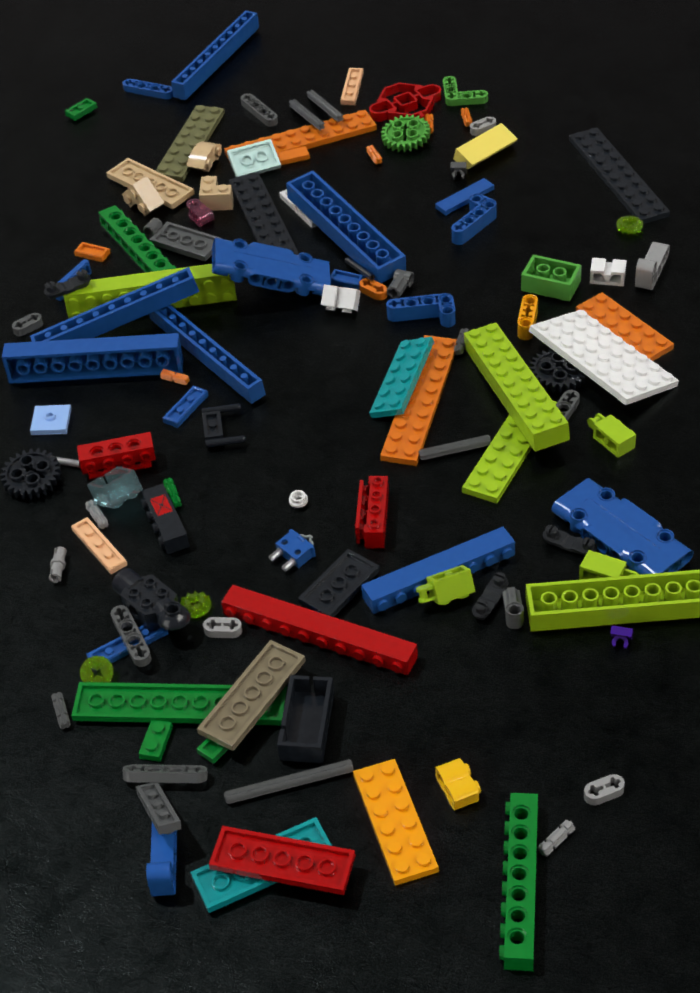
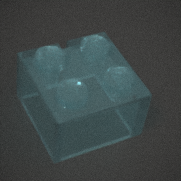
[87,466,143,509]

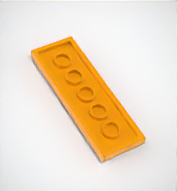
[353,759,439,886]

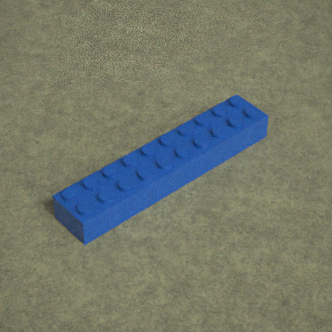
[286,171,406,283]
[2,333,184,384]

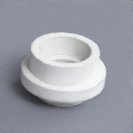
[289,490,308,508]

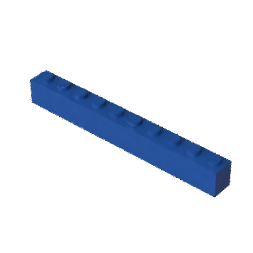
[171,10,259,100]
[30,267,200,342]
[149,305,266,404]

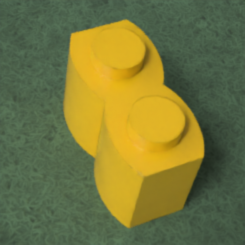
[435,758,481,811]

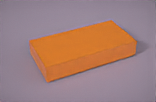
[277,146,310,165]
[74,242,111,262]

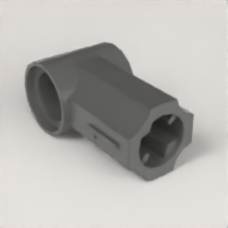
[387,269,414,299]
[502,587,524,629]

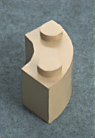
[187,141,222,172]

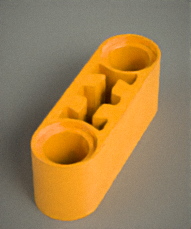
[517,294,538,340]

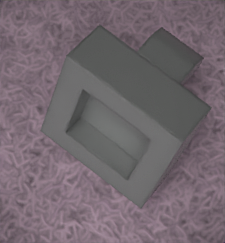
[450,162,467,180]

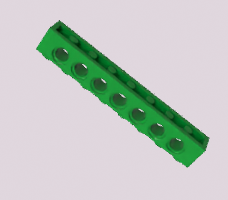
[98,205,176,273]
[499,793,538,971]

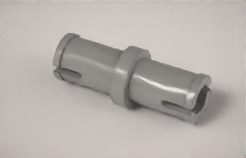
[49,546,67,583]

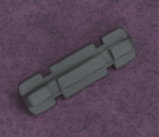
[454,328,469,356]
[51,692,71,729]

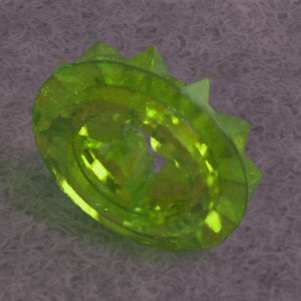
[616,216,643,235]
[180,590,211,618]
[80,656,114,683]

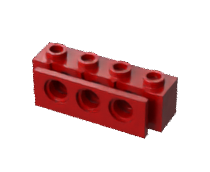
[77,432,156,479]
[355,476,389,548]

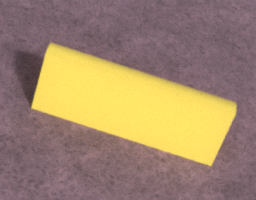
[453,123,518,169]

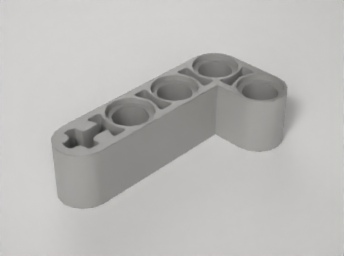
[635,242,670,290]

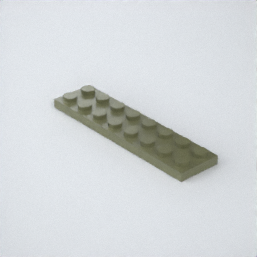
[155,105,225,182]

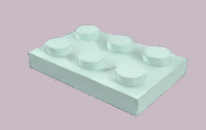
[227,139,281,177]

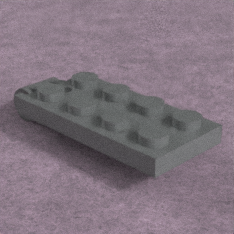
[143,218,222,262]

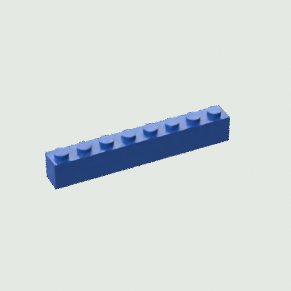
[361,527,515,614]

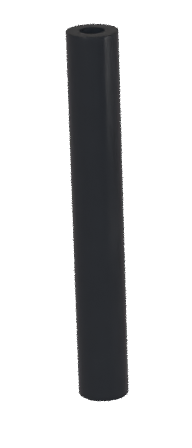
[345,257,375,281]

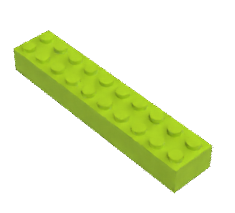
[63,264,237,318]
[464,323,570,452]
[526,570,700,632]

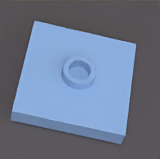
[30,405,71,435]

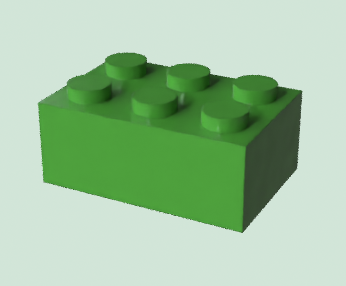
[521,255,582,301]

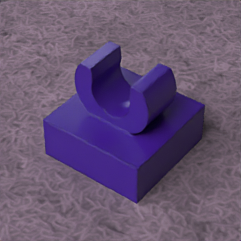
[610,625,633,649]

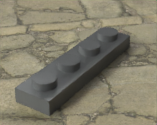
[136,783,181,835]

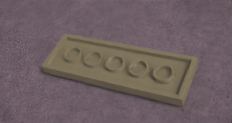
[197,640,306,751]

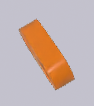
[359,278,388,300]

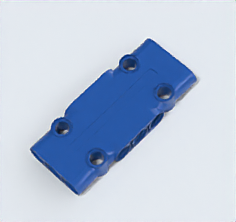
[212,237,331,296]
[551,478,693,575]

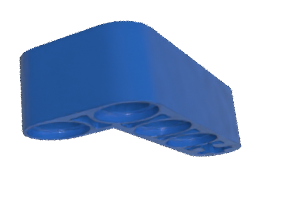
[451,193,497,245]
[386,293,456,327]
[146,822,177,897]

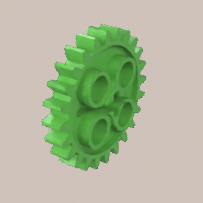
[381,114,431,152]

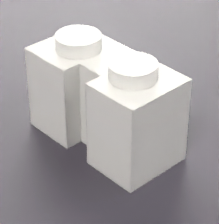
[590,258,627,286]
[321,284,361,314]

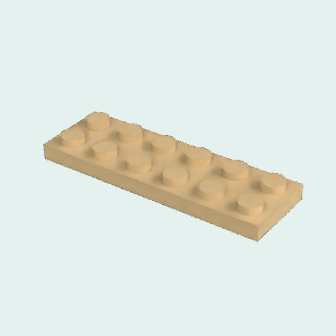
[106,158,195,209]

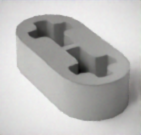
[470,117,496,136]
[203,617,242,638]
[584,774,625,805]

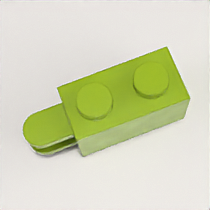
[587,413,636,458]
[579,550,639,580]
[416,565,475,605]

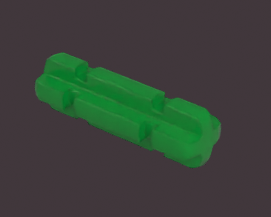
[163,477,182,508]

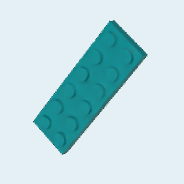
[369,337,434,418]
[190,817,332,913]

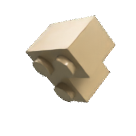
[122,176,164,216]
[199,176,234,211]

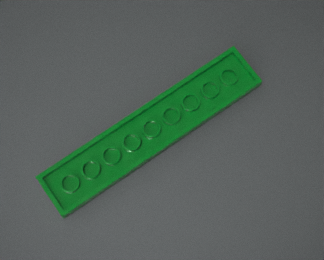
[71,682,287,725]

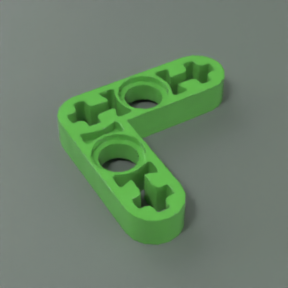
[443,76,488,106]

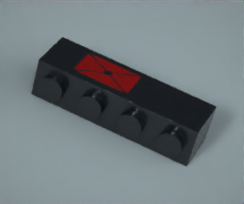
[140,484,189,554]

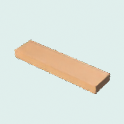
[340,68,364,105]
[71,517,127,574]

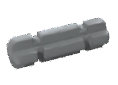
[85,500,109,529]
[538,820,575,856]

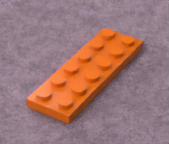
[576,292,674,361]

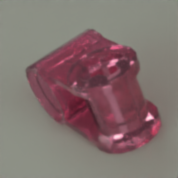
[187,199,214,227]

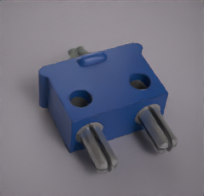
[269,529,316,571]

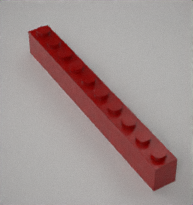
[221,585,418,675]

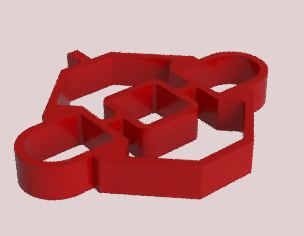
[369,83,442,122]

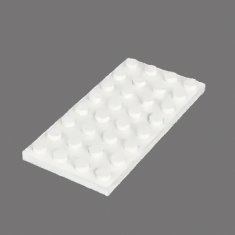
[529,310,679,405]

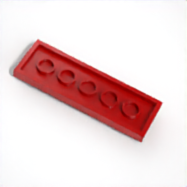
[209,825,356,895]

